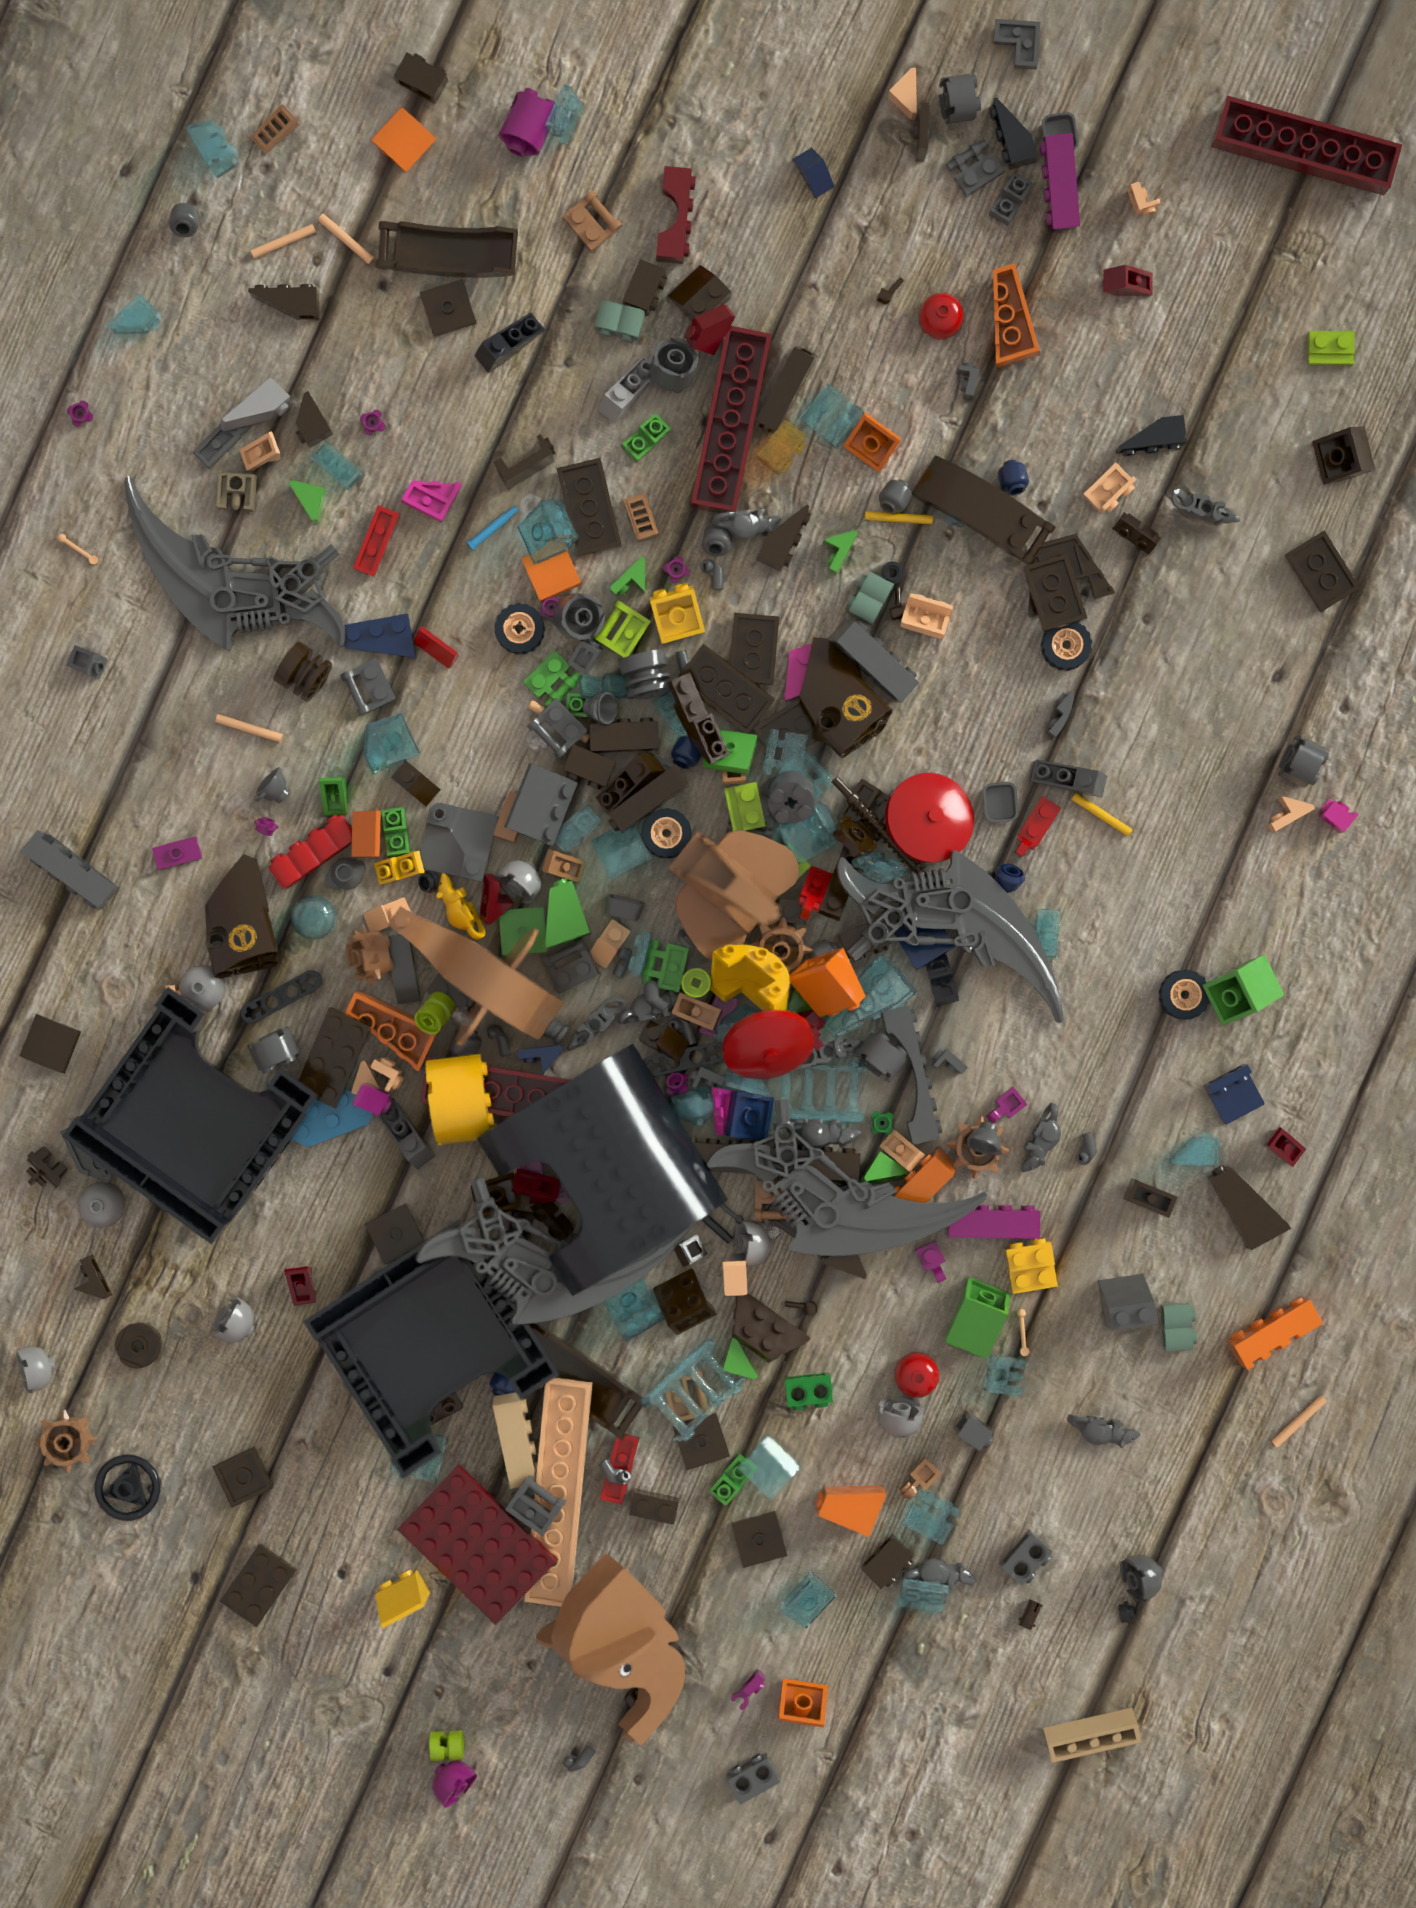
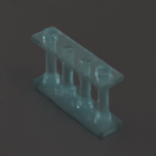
[772,1062,867,1123]
[640,1338,746,1443]

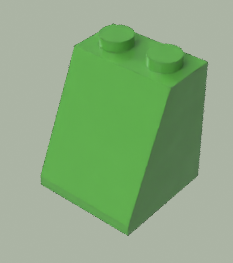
[545,879,592,949]
[1202,954,1284,1026]
[945,1276,1011,1359]

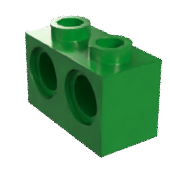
[784,1372,833,1410]

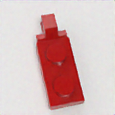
[1014,796,1061,857]
[798,865,832,920]

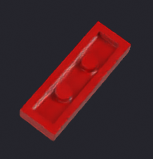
[353,505,400,578]
[600,1434,640,1505]

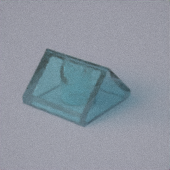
[780,1571,837,1628]

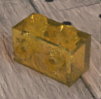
[757,419,807,476]

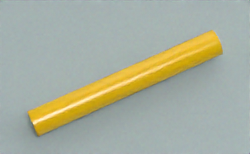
[865,511,933,524]
[1071,792,1133,837]

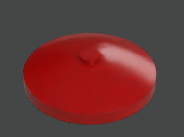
[885,773,974,864]
[722,1010,814,1079]

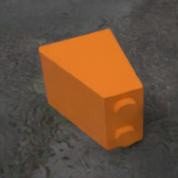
[789,948,866,1017]
[814,1485,887,1537]

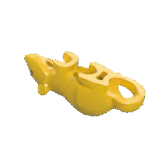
[436,873,486,940]

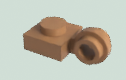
[899,1457,941,1500]

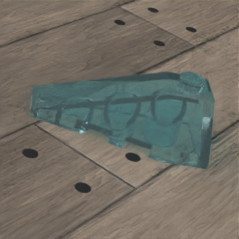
[823,953,918,1039]

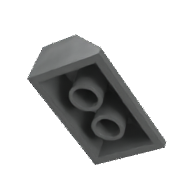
[504,763,578,846]

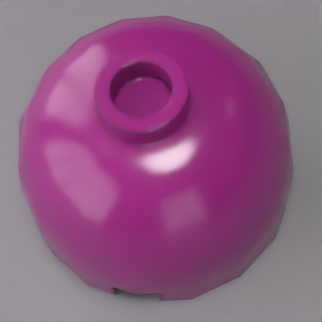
[432,1761,477,1808]

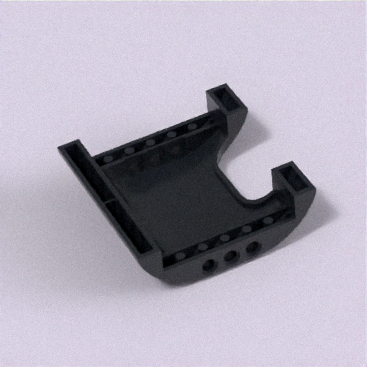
[62,987,318,1244]
[476,1044,728,1296]
[303,1219,560,1479]

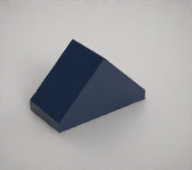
[792,148,835,199]

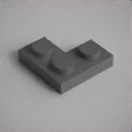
[993,19,1040,69]

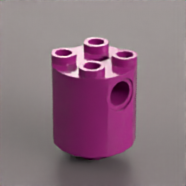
[498,88,558,157]

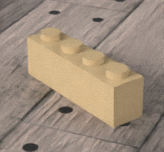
[493,1392,538,1489]
[1043,1708,1141,1763]

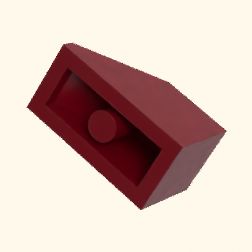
[1103,265,1153,296]
[684,304,735,355]

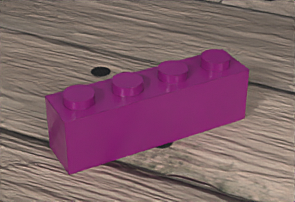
[1039,133,1080,230]
[947,1205,1041,1239]

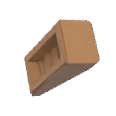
[250,104,299,155]
[623,493,659,543]

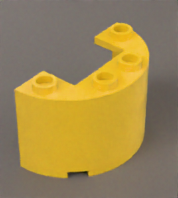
[710,945,790,1011]
[426,1054,497,1146]

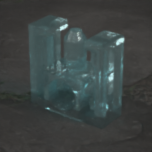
[984,1354,1026,1397]

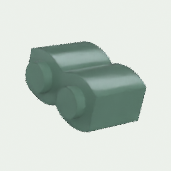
[595,300,646,343]
[847,572,894,626]
[1161,1303,1197,1352]

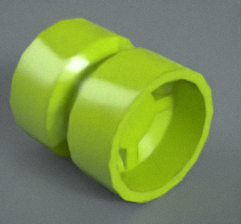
[681,968,711,998]
[414,992,456,1034]
[429,1730,464,1762]

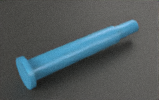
[465,505,519,552]

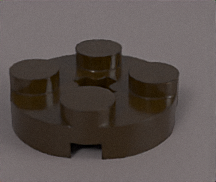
[833,816,877,858]
[115,1322,162,1369]

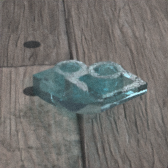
[311,441,363,490]
[578,673,628,699]
[652,690,688,738]
[555,805,602,853]
[1035,909,1060,958]

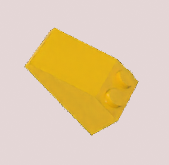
[375,1569,430,1628]

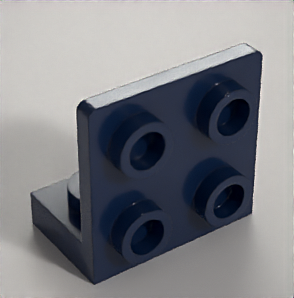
[1203,1064,1265,1125]

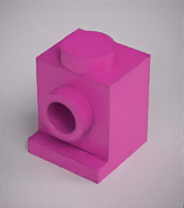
[1319,799,1359,833]

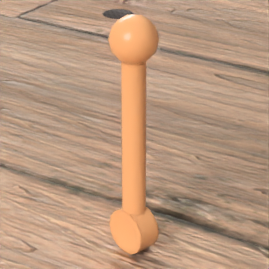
[57,534,99,565]
[1017,1309,1029,1356]

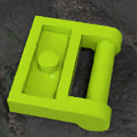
[593,600,651,658]

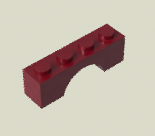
[656,166,696,264]

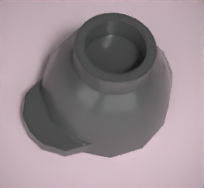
[583,692,619,725]
[254,767,290,803]
[326,857,366,890]
[967,1122,1003,1156]

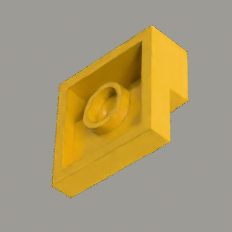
[649,583,705,644]
[1004,1238,1058,1294]

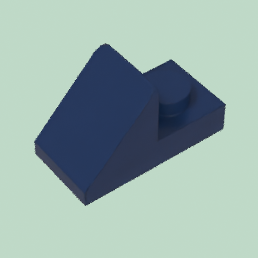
[517,1045,564,1075]

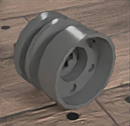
[619,649,670,699]

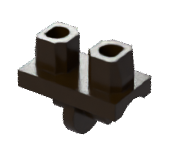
[26,1147,68,1188]

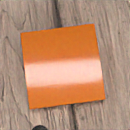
[371,107,436,173]
[521,540,582,603]

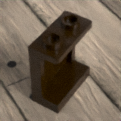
[494,434,556,490]

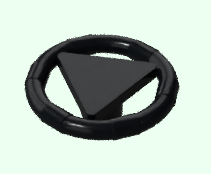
[94,1454,161,1521]

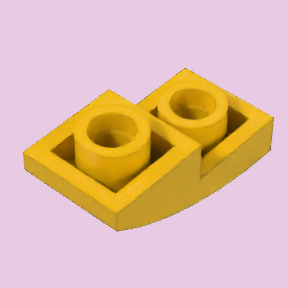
[374,851,425,885]

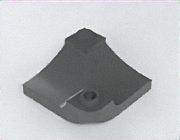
[420,803,499,882]

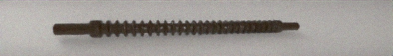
[831,776,925,875]

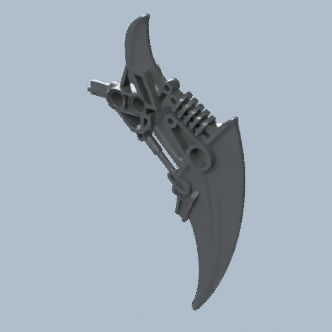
[124,476,346,651]
[837,850,1064,1023]
[707,1099,987,1256]
[416,1176,691,1325]

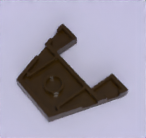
[1028,534,1115,618]

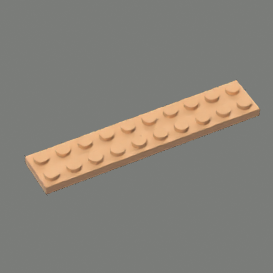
[524,1378,592,1607]

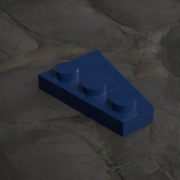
[345,613,417,659]

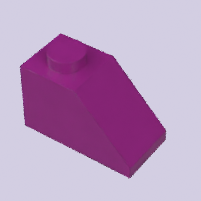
[352,1082,393,1116]

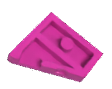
[401,481,462,523]
[784,644,812,702]
[712,1087,740,1135]

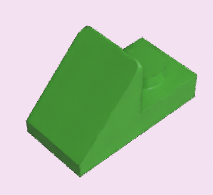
[823,530,858,576]
[609,556,645,597]

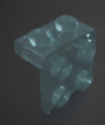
[777,801,840,864]

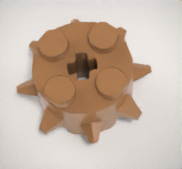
[750,918,812,972]
[346,925,394,986]
[947,1116,1009,1179]
[34,1410,97,1473]

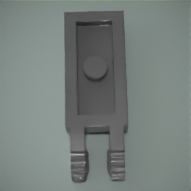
[192,424,253,470]

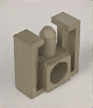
[216,472,257,512]

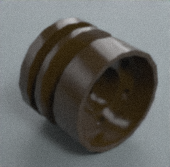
[273,641,333,702]

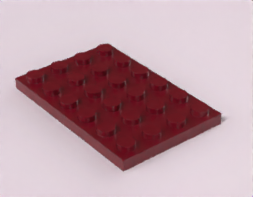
[397,1464,558,1625]

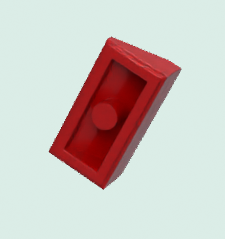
[414,627,459,668]

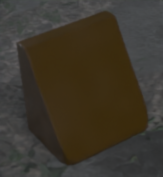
[674,1234,707,1267]

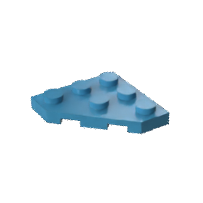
[292,1089,374,1147]

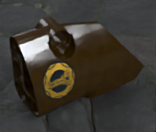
[799,637,893,758]
[205,854,279,979]

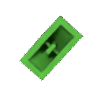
[289,480,326,525]
[319,777,347,816]
[859,1152,908,1185]
[723,1337,758,1379]

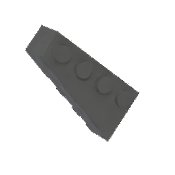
[828,620,919,703]
[21,830,120,909]

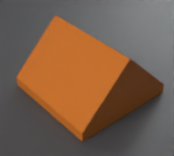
[843,413,902,473]
[352,811,381,859]
[777,1678,828,1728]

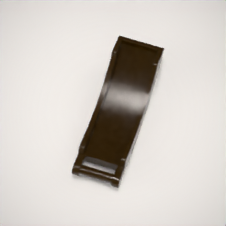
[375,221,518,278]
[912,456,1056,565]
[529,1323,648,1440]

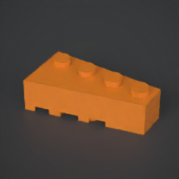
[993,263,1040,369]
[345,990,439,1072]
[891,1146,957,1203]
[1226,1296,1323,1370]

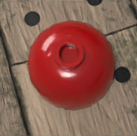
[919,293,964,340]
[894,1352,939,1398]

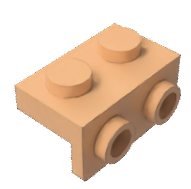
[1083,463,1137,514]
[900,593,953,640]
[370,1057,404,1093]

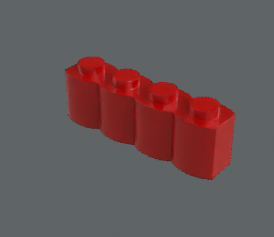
[268,814,352,890]

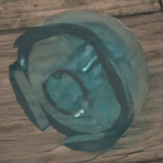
[291,895,337,940]
[671,1087,715,1126]

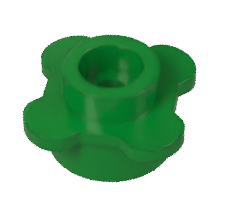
[871,1111,894,1135]

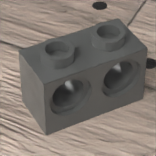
[954,1410,993,1451]
[999,1529,1052,1586]
[727,1752,780,1805]

